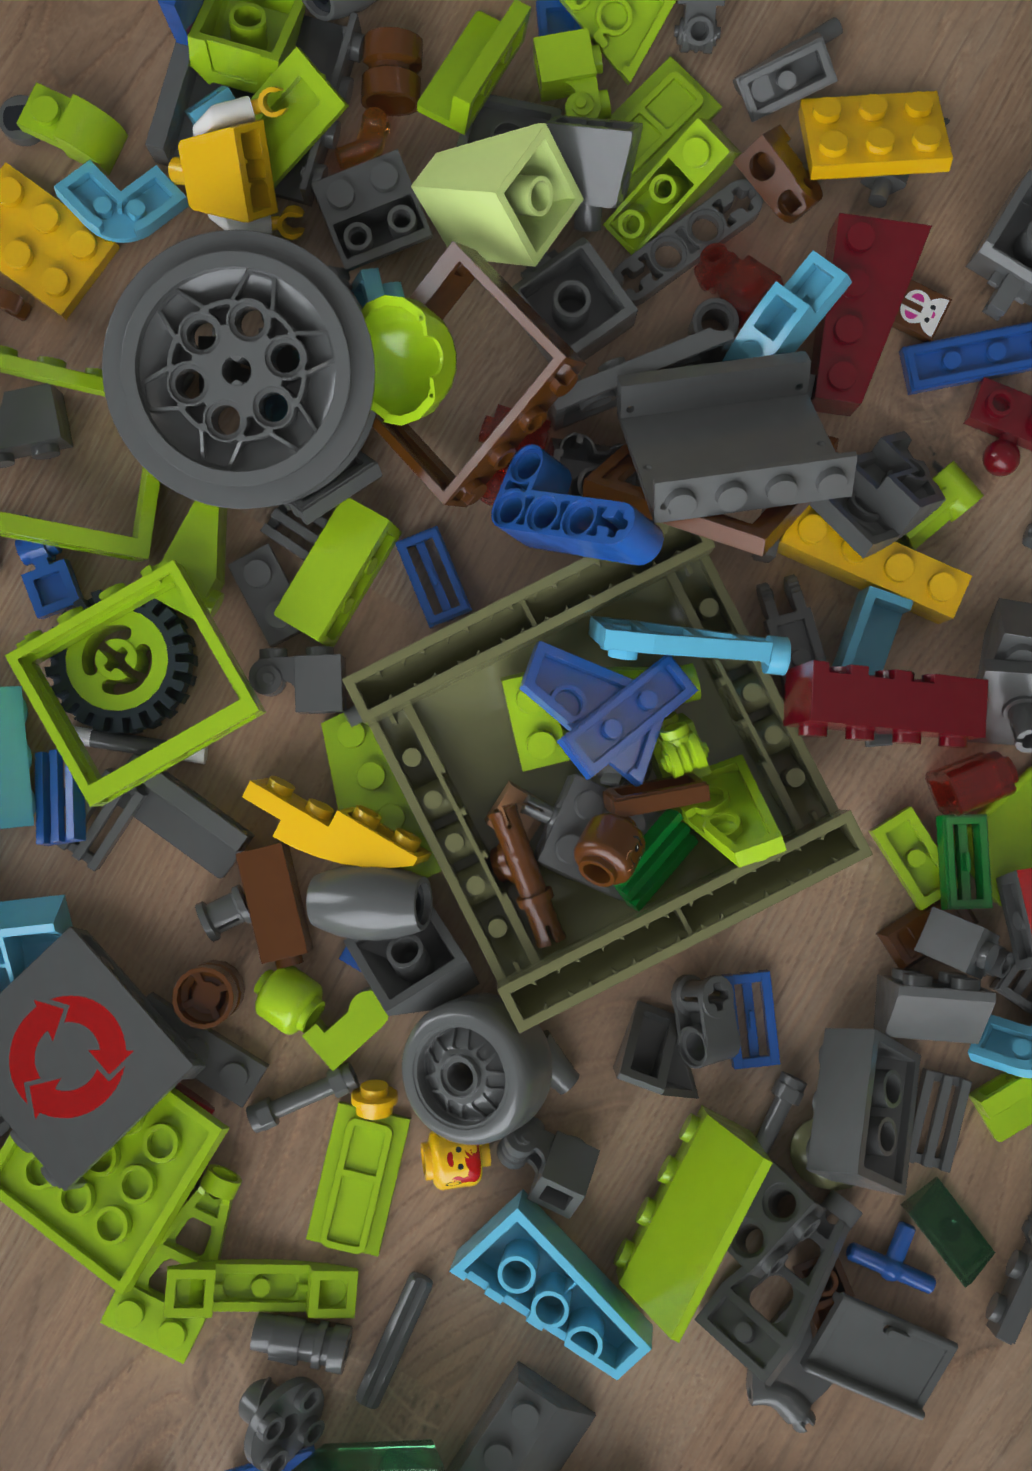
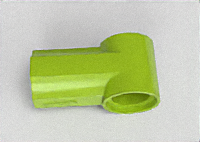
[897,460,984,550]

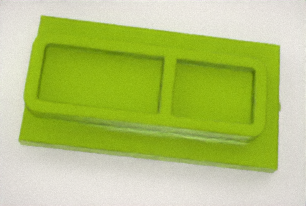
[250,47,349,188]
[607,56,722,199]
[306,1101,411,1257]

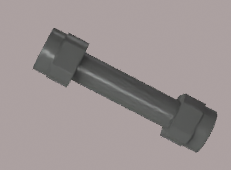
[246,1062,360,1133]
[755,1071,807,1155]

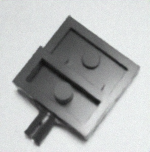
[520,774,660,901]

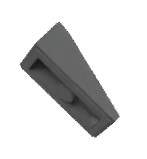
[735,32,838,122]

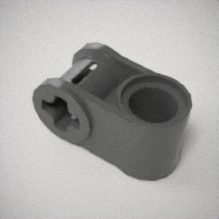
[671,975,741,1069]

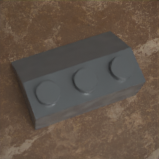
[806,1028,921,1196]
[446,1361,596,1471]

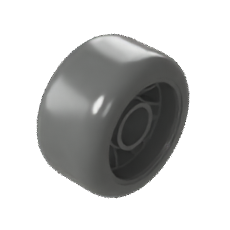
[402,993,552,1145]

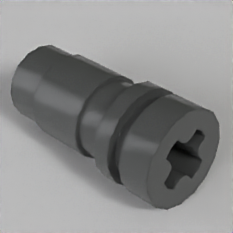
[250,1312,353,1375]

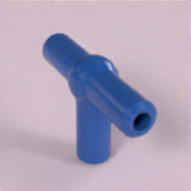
[846,1221,936,1294]

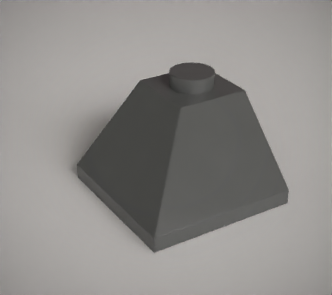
[343,906,480,1016]

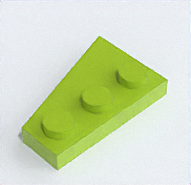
[559,0,676,85]

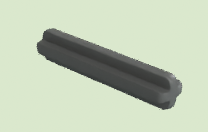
[356,1272,433,1409]

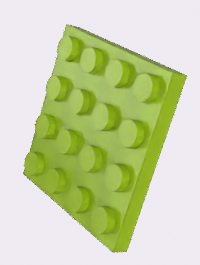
[0,1088,230,1295]

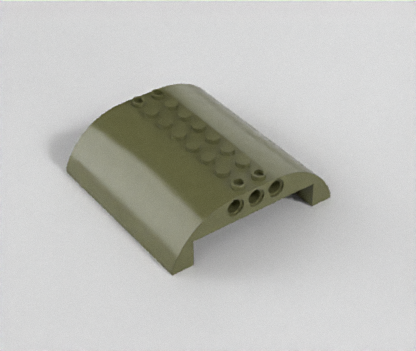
[342,523,873,1034]

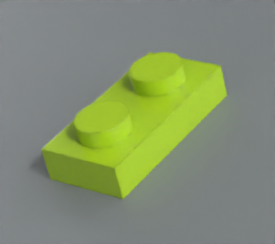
[868,806,958,910]

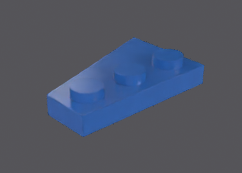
[519,641,664,787]

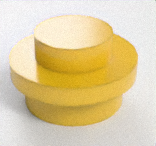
[351,1079,398,1120]

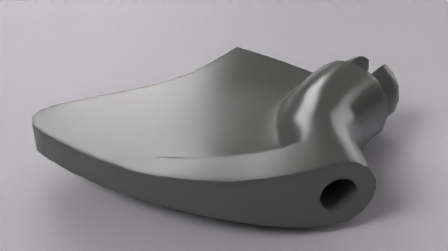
[746,1299,833,1433]

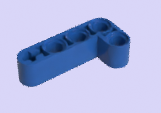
[491,444,664,565]

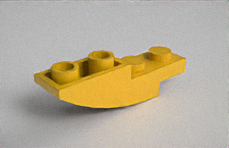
[242,776,431,868]

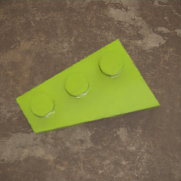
[671,754,787,868]

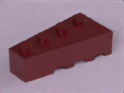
[810,213,932,416]
[783,660,988,748]

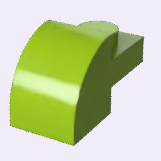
[16,82,128,176]

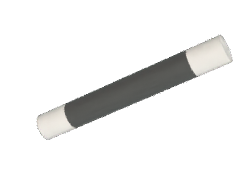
[73,726,208,764]

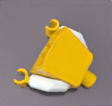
[168,86,305,240]

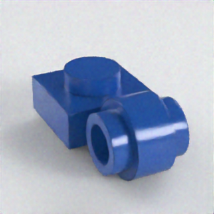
[15,540,84,619]

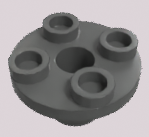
[238,1377,325,1471]

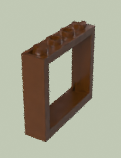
[373,241,587,508]

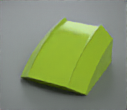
[187,0,306,94]

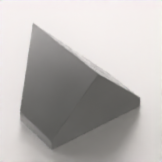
[613,1000,699,1099]

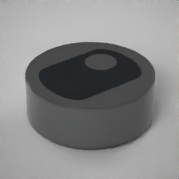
[0,95,41,146]

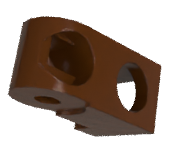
[733,125,823,224]

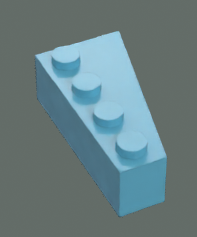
[449,1189,653,1380]

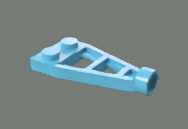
[588,616,791,676]

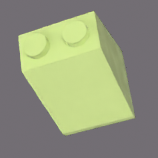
[411,123,584,267]

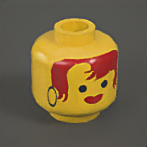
[421,1131,491,1190]

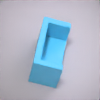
[832,586,913,675]

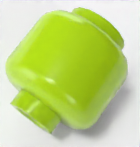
[254,965,326,1035]

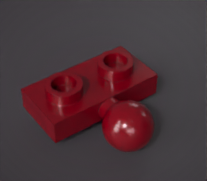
[963,377,1032,477]

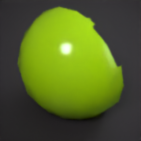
[361,295,457,426]

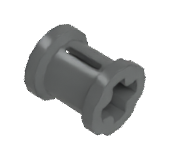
[195,885,252,942]

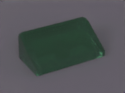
[900,1177,996,1288]

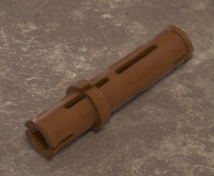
[487,803,566,948]

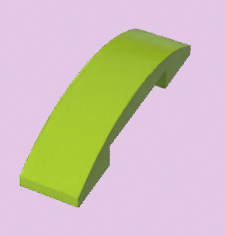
[163,1259,359,1318]

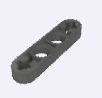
[613,179,763,306]

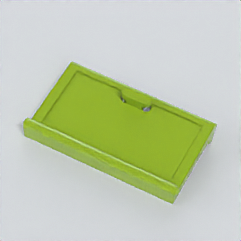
[953,764,1032,906]

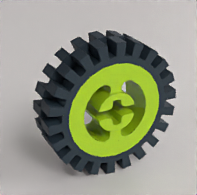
[45,589,198,734]

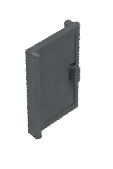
[800,1291,958,1420]

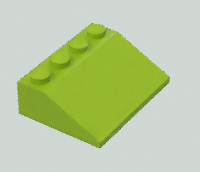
[613,1105,773,1343]

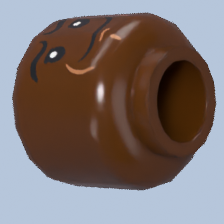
[574,813,646,887]

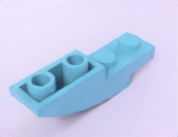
[722,250,852,362]

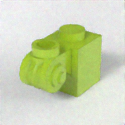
[533,28,611,119]
[652,711,712,779]

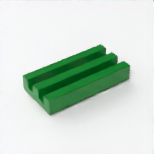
[613,809,698,912]
[936,814,993,910]

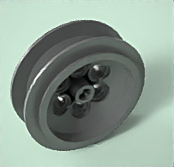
[102,230,377,509]

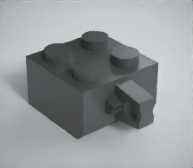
[966,169,1032,321]
[512,237,638,363]

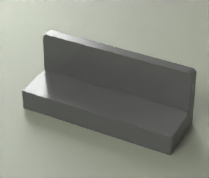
[118,754,255,879]

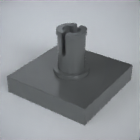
[968,658,1032,753]

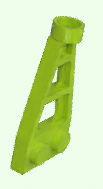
[500,663,701,772]
[100,1164,242,1364]

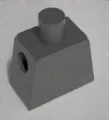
[545,115,643,232]

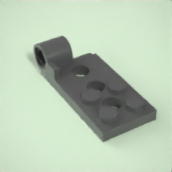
[548,298,739,432]

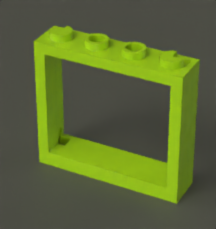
[0,345,160,562]
[4,560,267,807]

